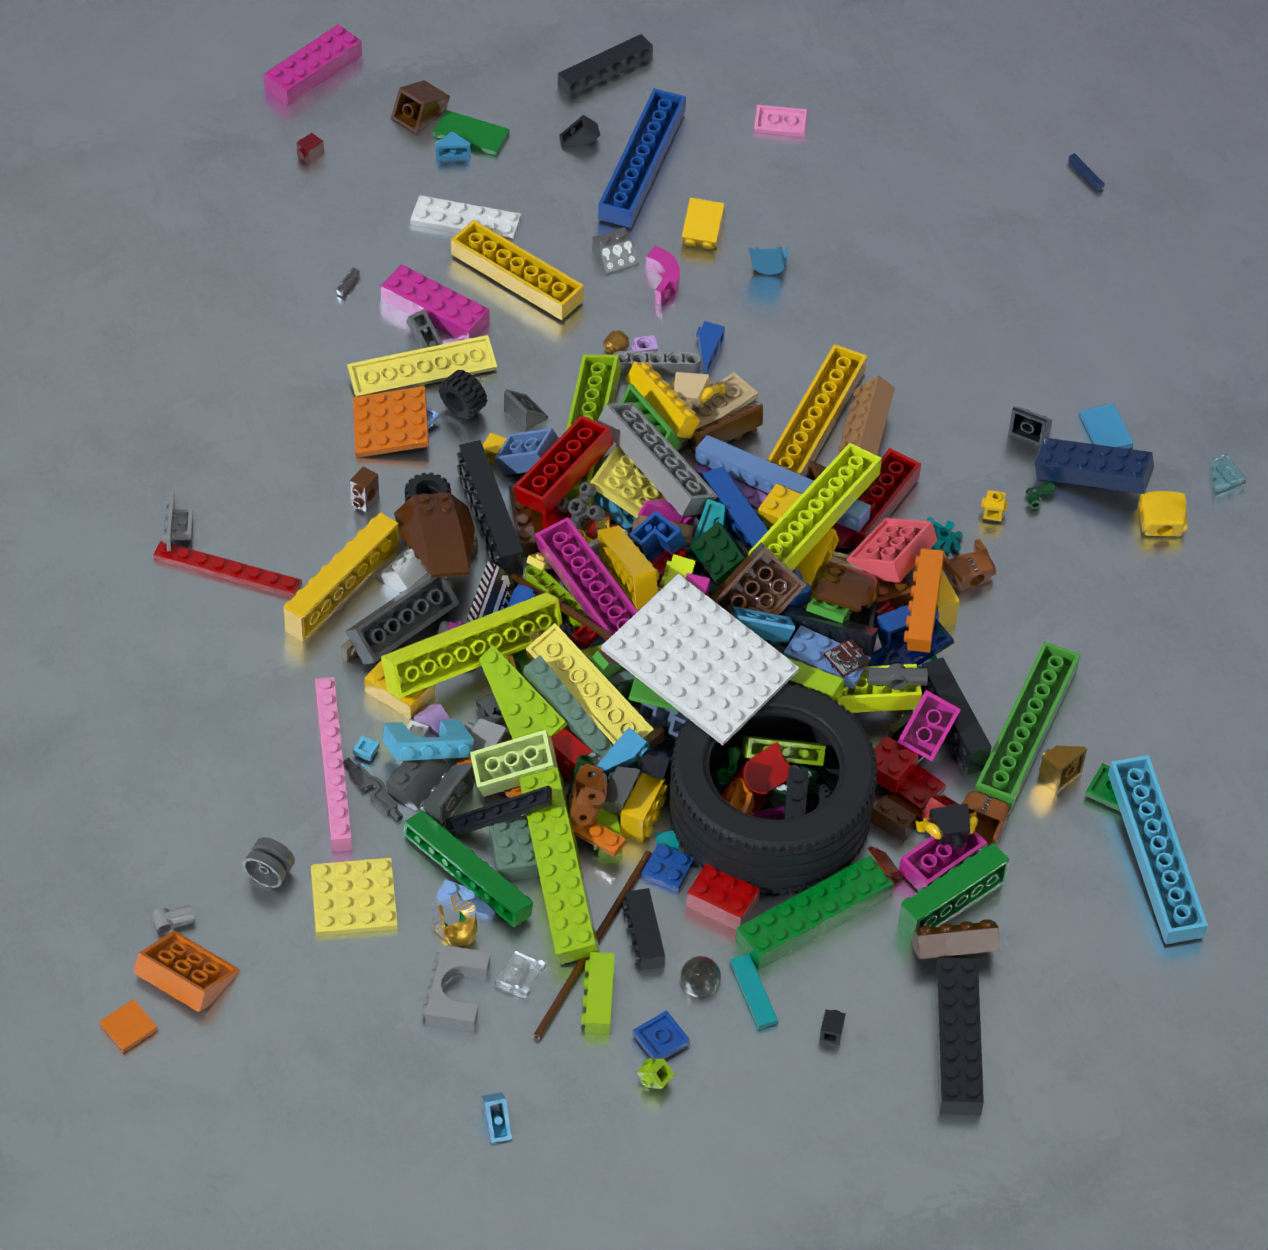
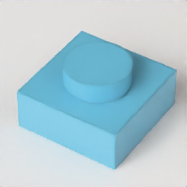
[353,736,380,761]

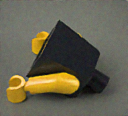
[915,803,978,851]

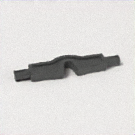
[343,757,403,821]

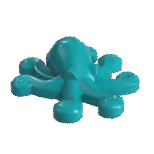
[926,517,963,555]

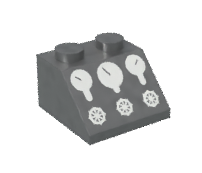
[592,227,639,275]

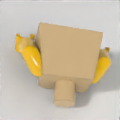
[669,372,725,409]

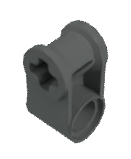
[476,693,507,728]

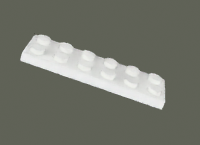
[410,195,521,243]

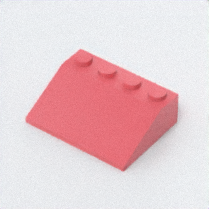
[847,517,938,583]

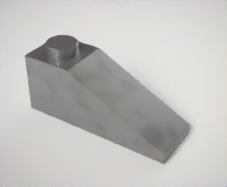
[407,309,442,348]

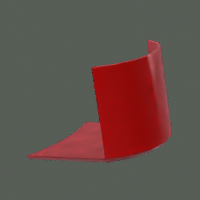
[743,741,793,794]

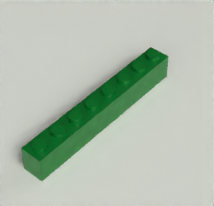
[403,810,533,927]

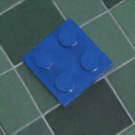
[641,843,694,892]
[632,1010,691,1059]

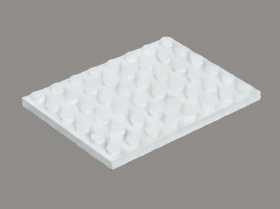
[601,574,799,745]

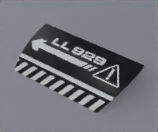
[467,562,518,622]

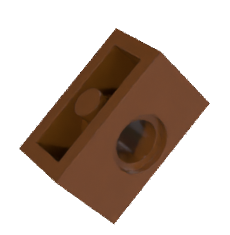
[350,466,379,512]

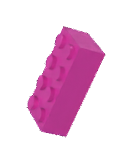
[899,831,987,891]

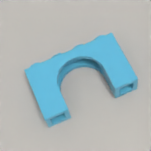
[382,719,474,761]

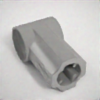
[152,905,195,935]

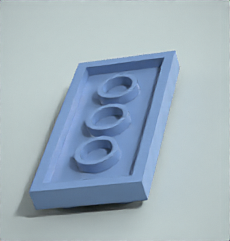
[783,626,871,689]

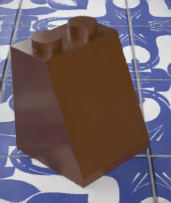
[391,80,450,134]

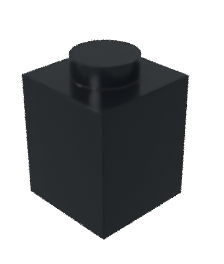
[819,1009,846,1045]

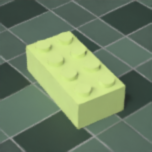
[470,730,558,796]

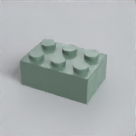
[489,815,538,882]

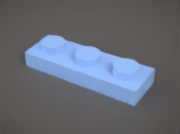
[437,879,496,920]

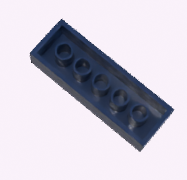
[1035,438,1154,494]

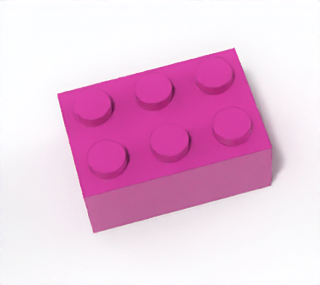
[897,690,961,761]

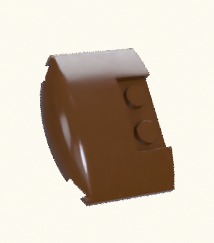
[814,561,879,612]

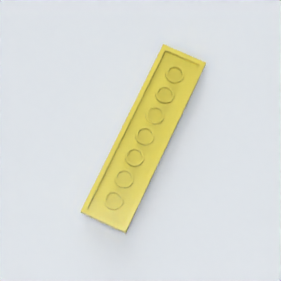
[347,335,497,397]
[526,623,655,745]

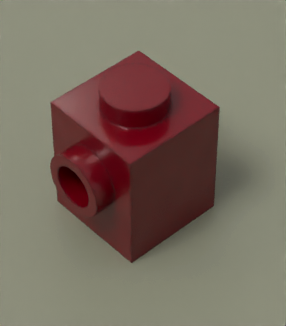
[297,133,324,163]

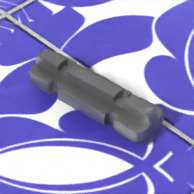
[336,268,360,296]

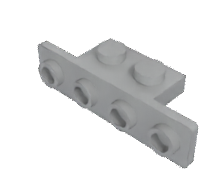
[163,490,193,551]

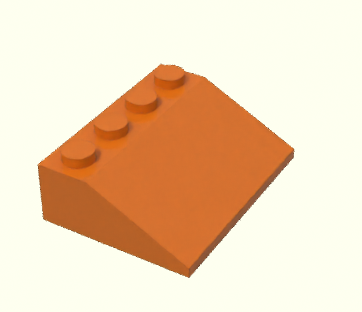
[133,930,240,1012]

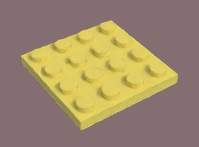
[590,444,666,518]
[310,858,398,937]

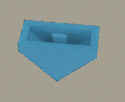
[435,132,470,159]

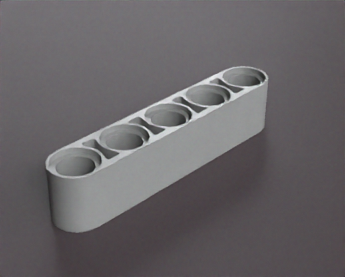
[613,351,701,376]

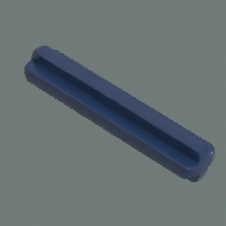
[1068,153,1105,191]

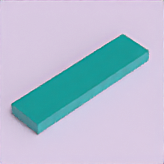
[730,954,778,1030]

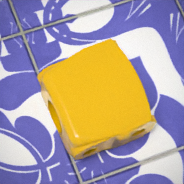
[1138,491,1187,536]

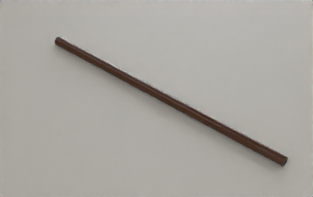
[511,573,613,640]
[533,851,652,1040]

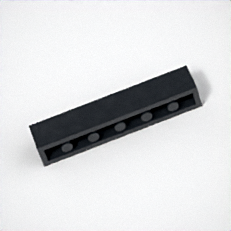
[558,34,653,97]

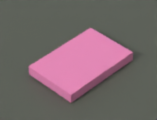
[754,105,808,138]

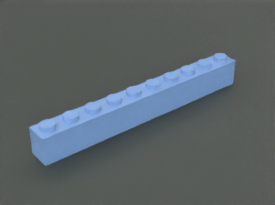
[695,435,871,532]

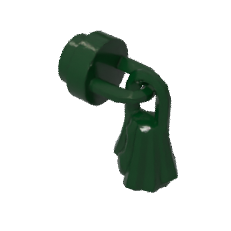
[1026,481,1056,509]

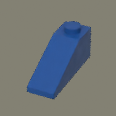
[696,321,725,374]

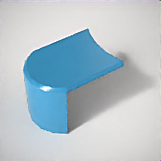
[748,246,789,275]

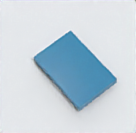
[1079,403,1134,449]

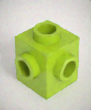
[637,1058,675,1089]

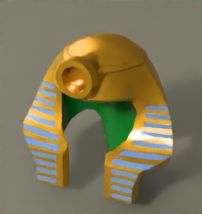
[432,892,478,947]

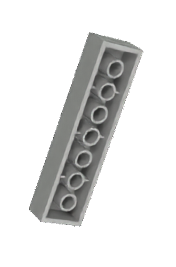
[597,402,718,516]

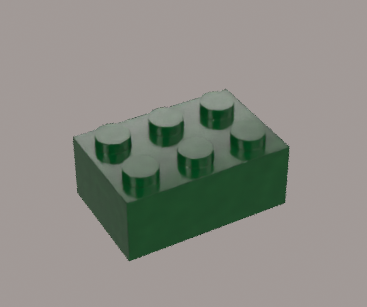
[689,521,747,585]

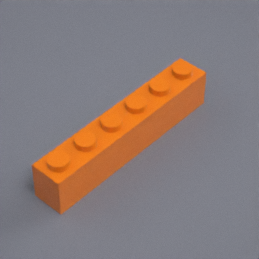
[904,548,944,653]

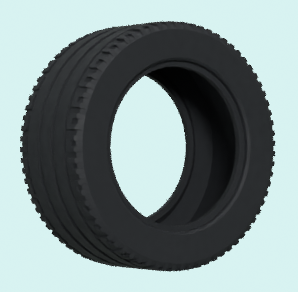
[669,683,877,895]

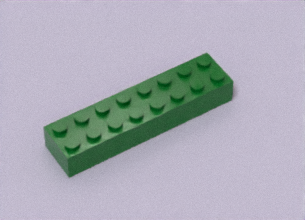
[736,855,894,970]

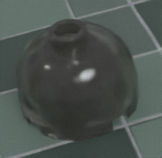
[680,956,721,998]

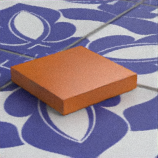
[99,999,158,1053]

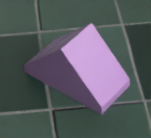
[413,704,451,737]

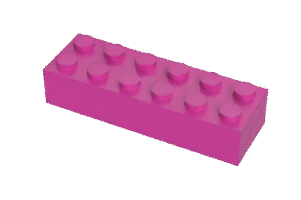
[263,24,362,106]
[381,264,490,341]

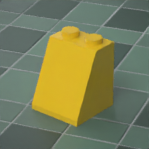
[682,197,726,249]

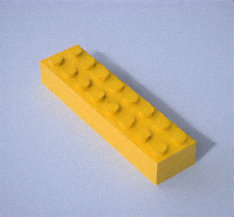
[451,220,584,320]
[283,512,399,642]

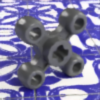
[556,482,605,530]

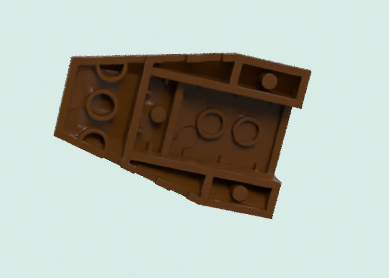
[394,492,475,578]

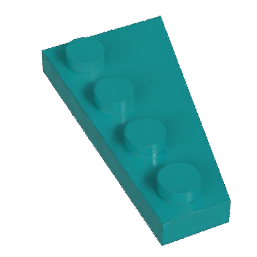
[692,499,727,582]

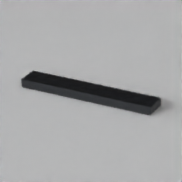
[446,785,552,837]

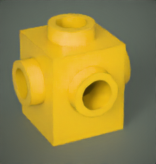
[981,490,1008,522]

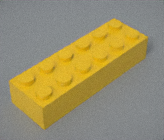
[597,526,660,610]

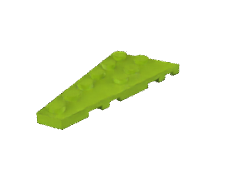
[479,645,568,739]

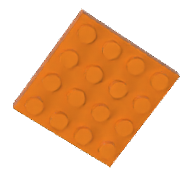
[353,386,429,458]

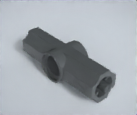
[867,663,928,690]

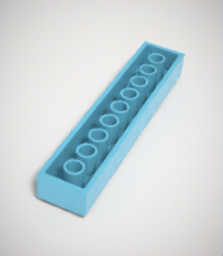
[1108,755,1208,945]

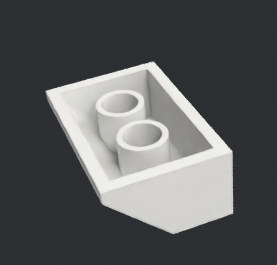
[376,546,427,592]

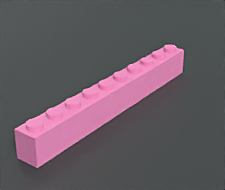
[315,677,352,853]

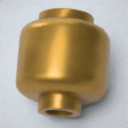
[603,330,629,355]

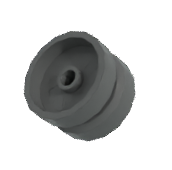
[243,837,295,888]

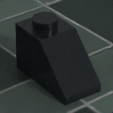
[559,115,600,148]

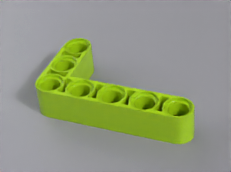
[525,565,589,630]

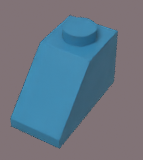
[481,1092,512,1143]

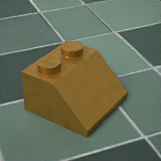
[1038,745,1087,793]

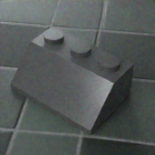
[386,759,451,812]
[419,763,473,827]

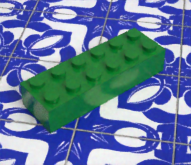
[898,843,1010,940]

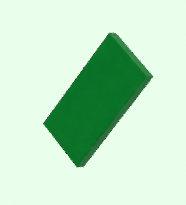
[433,110,509,156]

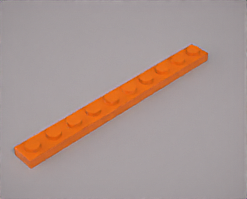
[456,757,627,857]

